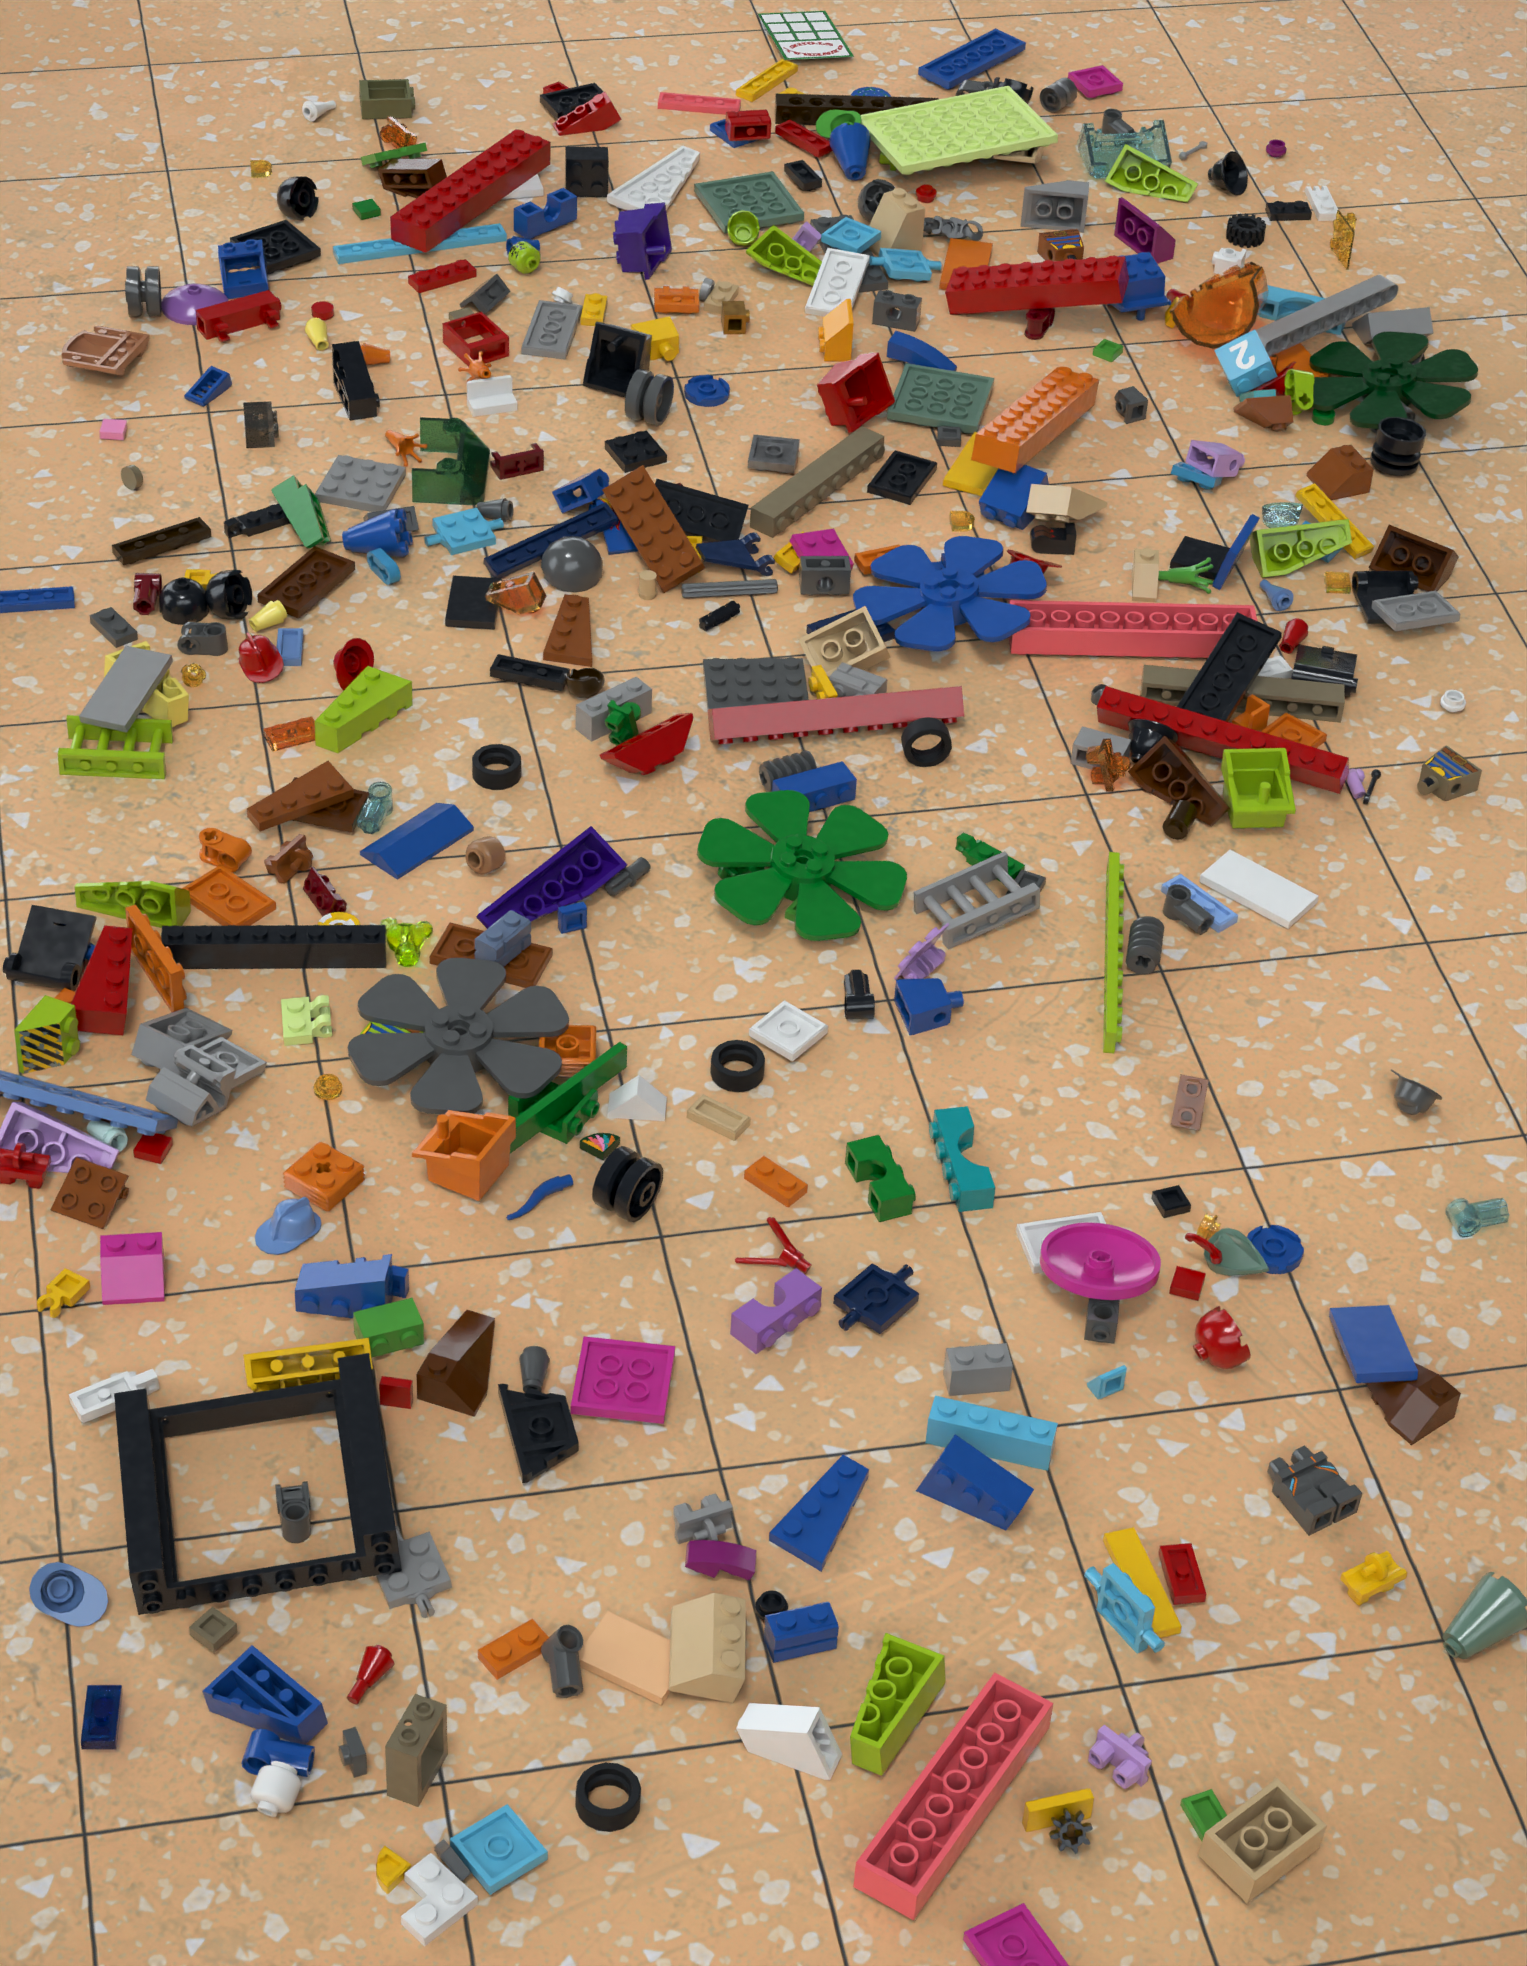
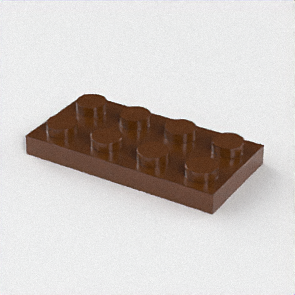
[257,546,355,619]

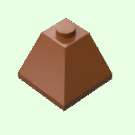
[1233,395,1294,431]

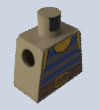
[1417,745,1482,801]

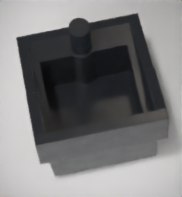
[583,321,652,398]

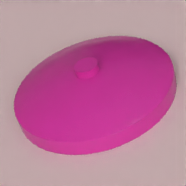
[1040,1223,1161,1300]

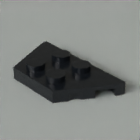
[498,1384,579,1483]

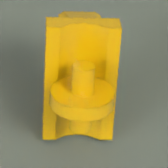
[1340,1551,1408,1605]

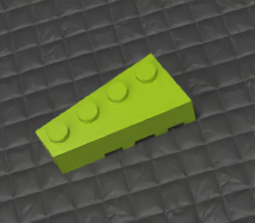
[314,666,413,753]
[850,1633,946,1776]

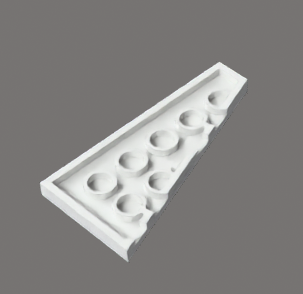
[607,146,700,211]

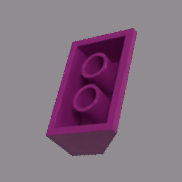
[1114,197,1176,264]

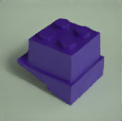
[613,202,672,280]

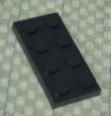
[655,478,749,542]

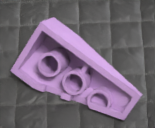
[0,1102,120,1173]

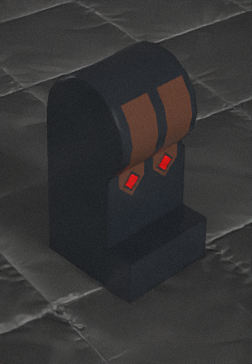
[1030,523,1077,555]

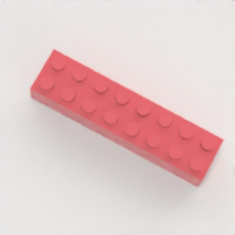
[853,1672,1053,1920]

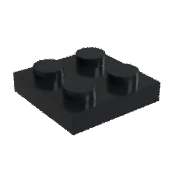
[605,430,667,473]

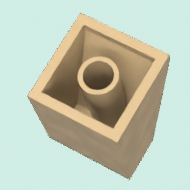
[869,188,925,257]

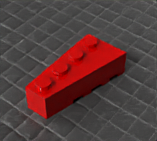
[71,925,133,1036]

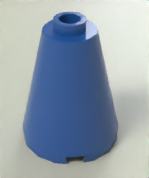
[830,122,871,180]

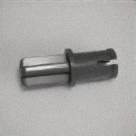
[605,857,651,896]

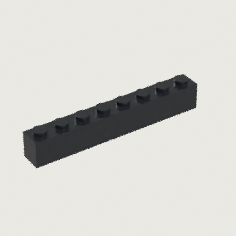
[161,925,386,969]

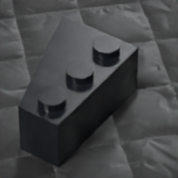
[332,341,380,421]

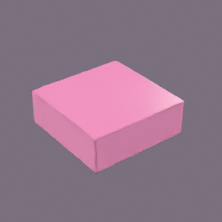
[99,419,127,440]

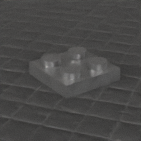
[748,435,800,473]

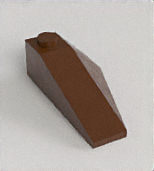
[1128,736,1230,827]
[1365,1362,1461,1445]

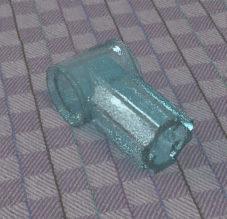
[357,782,393,835]
[1445,1198,1509,1237]

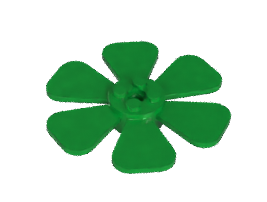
[697,790,907,941]

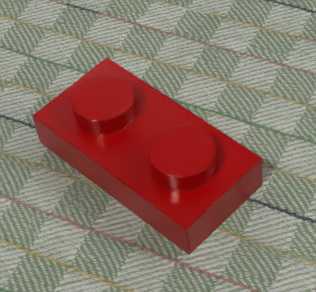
[1159,1543,1206,1605]

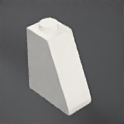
[736,1703,842,1780]

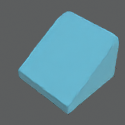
[1087,1365,1127,1399]

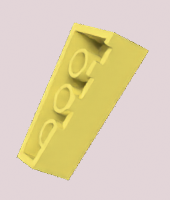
[104,641,189,727]

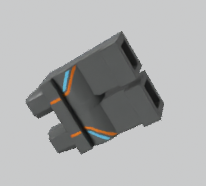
[1267,1445,1362,1536]

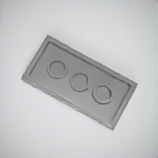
[521,300,583,360]
[79,646,173,732]

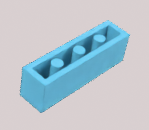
[925,1396,1058,1471]

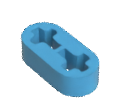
[367,548,401,585]

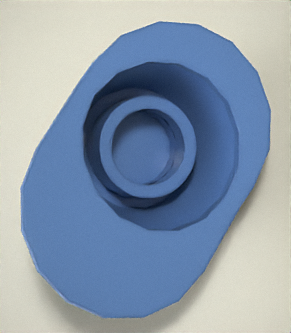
[255,1197,321,1255]
[29,1562,108,1627]

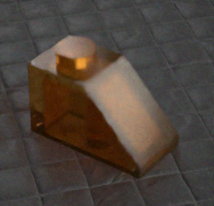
[485,572,547,615]

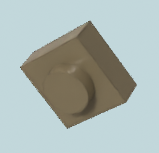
[189,1607,237,1652]

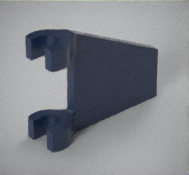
[696,532,775,576]

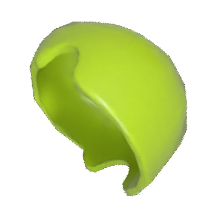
[727,210,760,246]

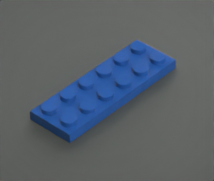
[918,28,1026,89]

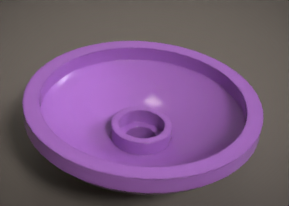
[161,283,228,325]

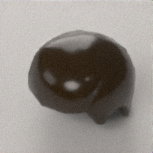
[564,668,605,698]

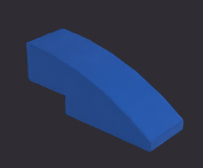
[887,331,957,371]

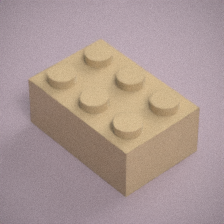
[1198,1778,1327,1904]

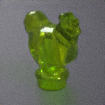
[380,917,433,967]

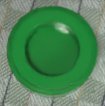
[1312,409,1335,426]

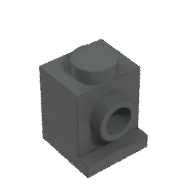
[1115,386,1148,424]

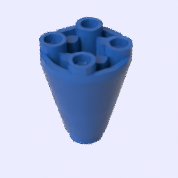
[342,508,413,557]

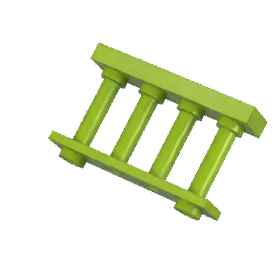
[57,715,173,780]

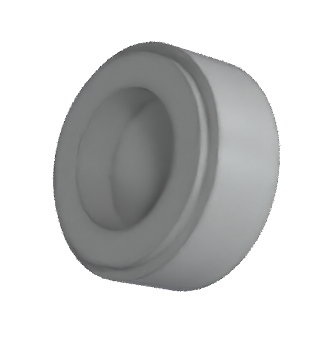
[699,278,715,300]

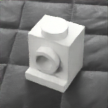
[1212,248,1247,278]

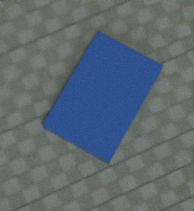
[1212,514,1260,590]

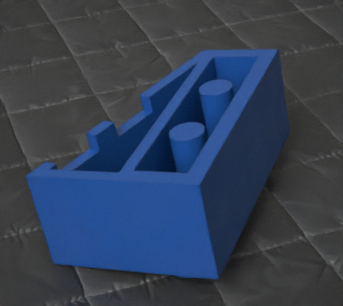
[295,1254,393,1318]
[916,1434,1034,1530]

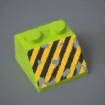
[14,995,80,1074]

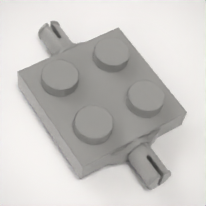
[376,1526,452,1618]

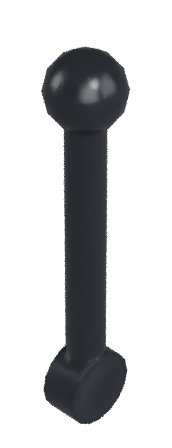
[1363,769,1381,804]

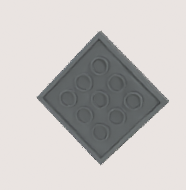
[703,657,809,712]

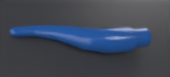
[506,1174,573,1220]

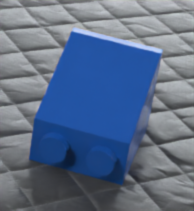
[979,465,1049,530]

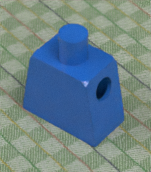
[552,468,609,513]
[894,978,964,1036]

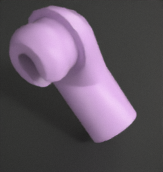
[1347,768,1366,799]

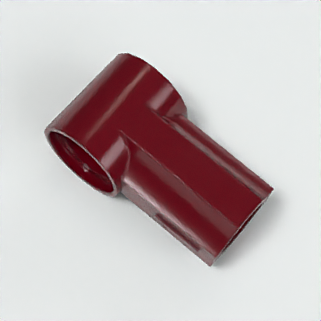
[133,573,162,615]

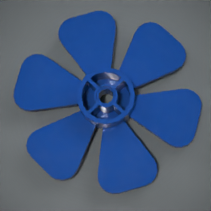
[853,536,1047,652]

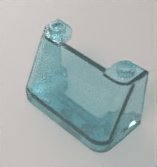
[1077,120,1172,178]

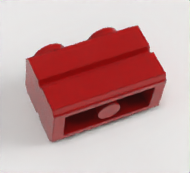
[725,109,772,141]

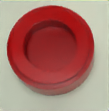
[311,301,334,320]

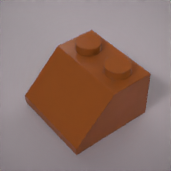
[1306,445,1374,501]

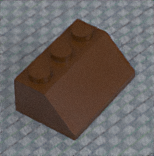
[1369,525,1459,592]

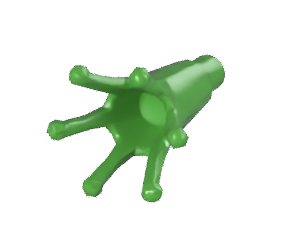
[1158,557,1214,594]

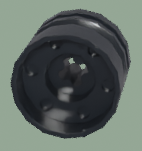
[1370,417,1426,476]

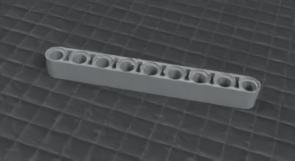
[1256,275,1399,357]

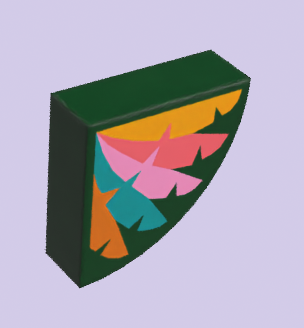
[580,1133,620,1160]

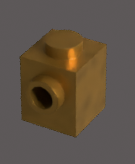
[721,301,750,335]

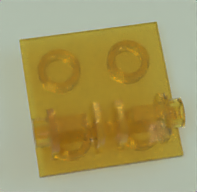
[1330,210,1357,270]

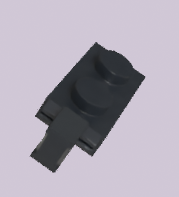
[224,504,291,538]

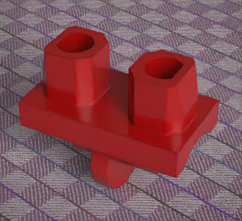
[0,1142,51,1189]

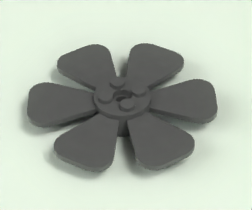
[347,958,569,1115]

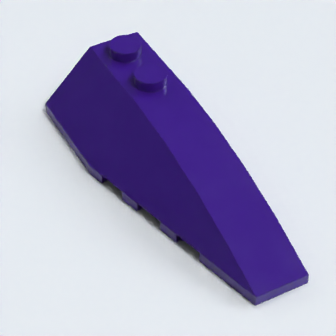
[476,826,628,929]

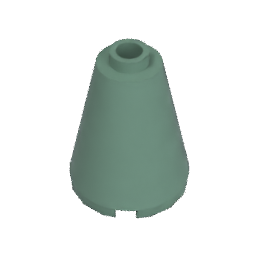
[1443,1572,1527,1659]

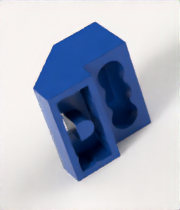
[218,239,269,299]

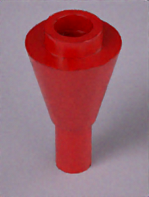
[346,1645,395,1705]

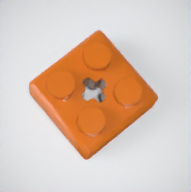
[539,1025,596,1078]
[283,1142,365,1211]

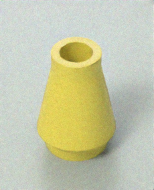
[305,318,329,351]
[248,600,287,632]

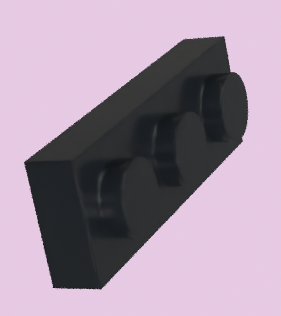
[490,654,570,691]

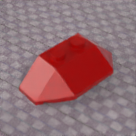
[600,713,694,775]

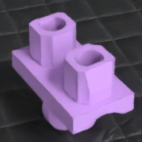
[1088,1725,1152,1789]

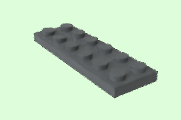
[810,215,888,293]

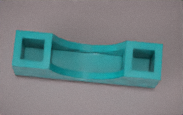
[929,1106,995,1212]

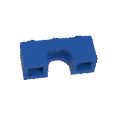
[514,188,577,239]

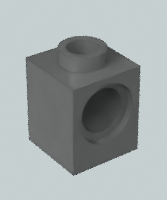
[1084,1298,1120,1344]

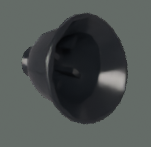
[1208,151,1248,195]
[1128,719,1178,763]

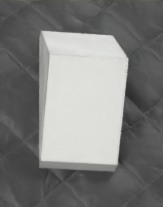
[607,1075,667,1121]

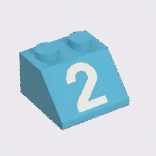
[1214,329,1278,397]

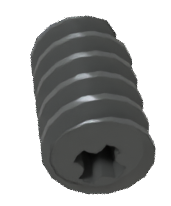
[759,750,817,792]
[1126,916,1165,975]

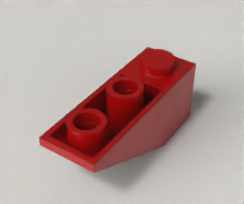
[552,92,622,136]

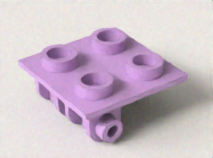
[894,923,950,980]

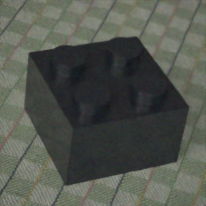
[565,146,609,197]

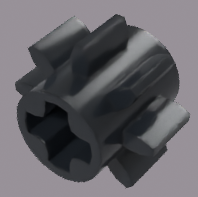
[1049,1808,1093,1854]

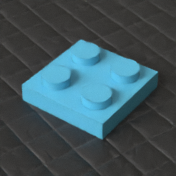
[821,217,881,253]
[450,1804,548,1895]

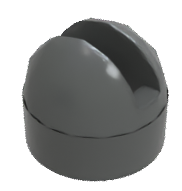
[1091,684,1106,705]

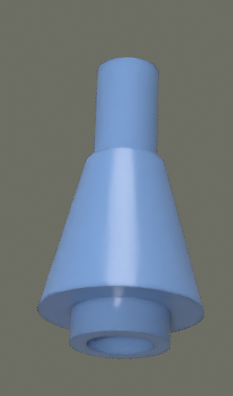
[1260,580,1294,611]

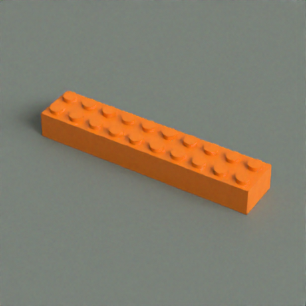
[971,366,1100,473]

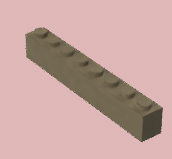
[750,426,885,538]
[1140,665,1345,723]

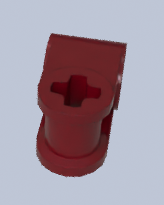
[1024,308,1055,340]

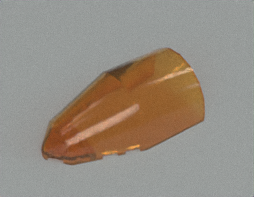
[1170,262,1269,349]

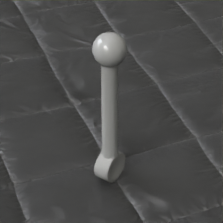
[1179,141,1207,160]

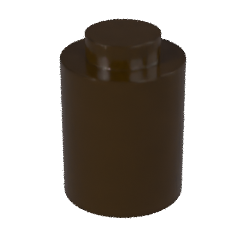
[1163,800,1197,840]

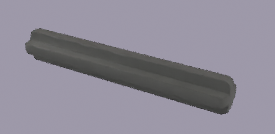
[681,579,778,598]

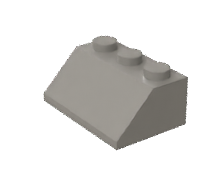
[1352,307,1433,347]

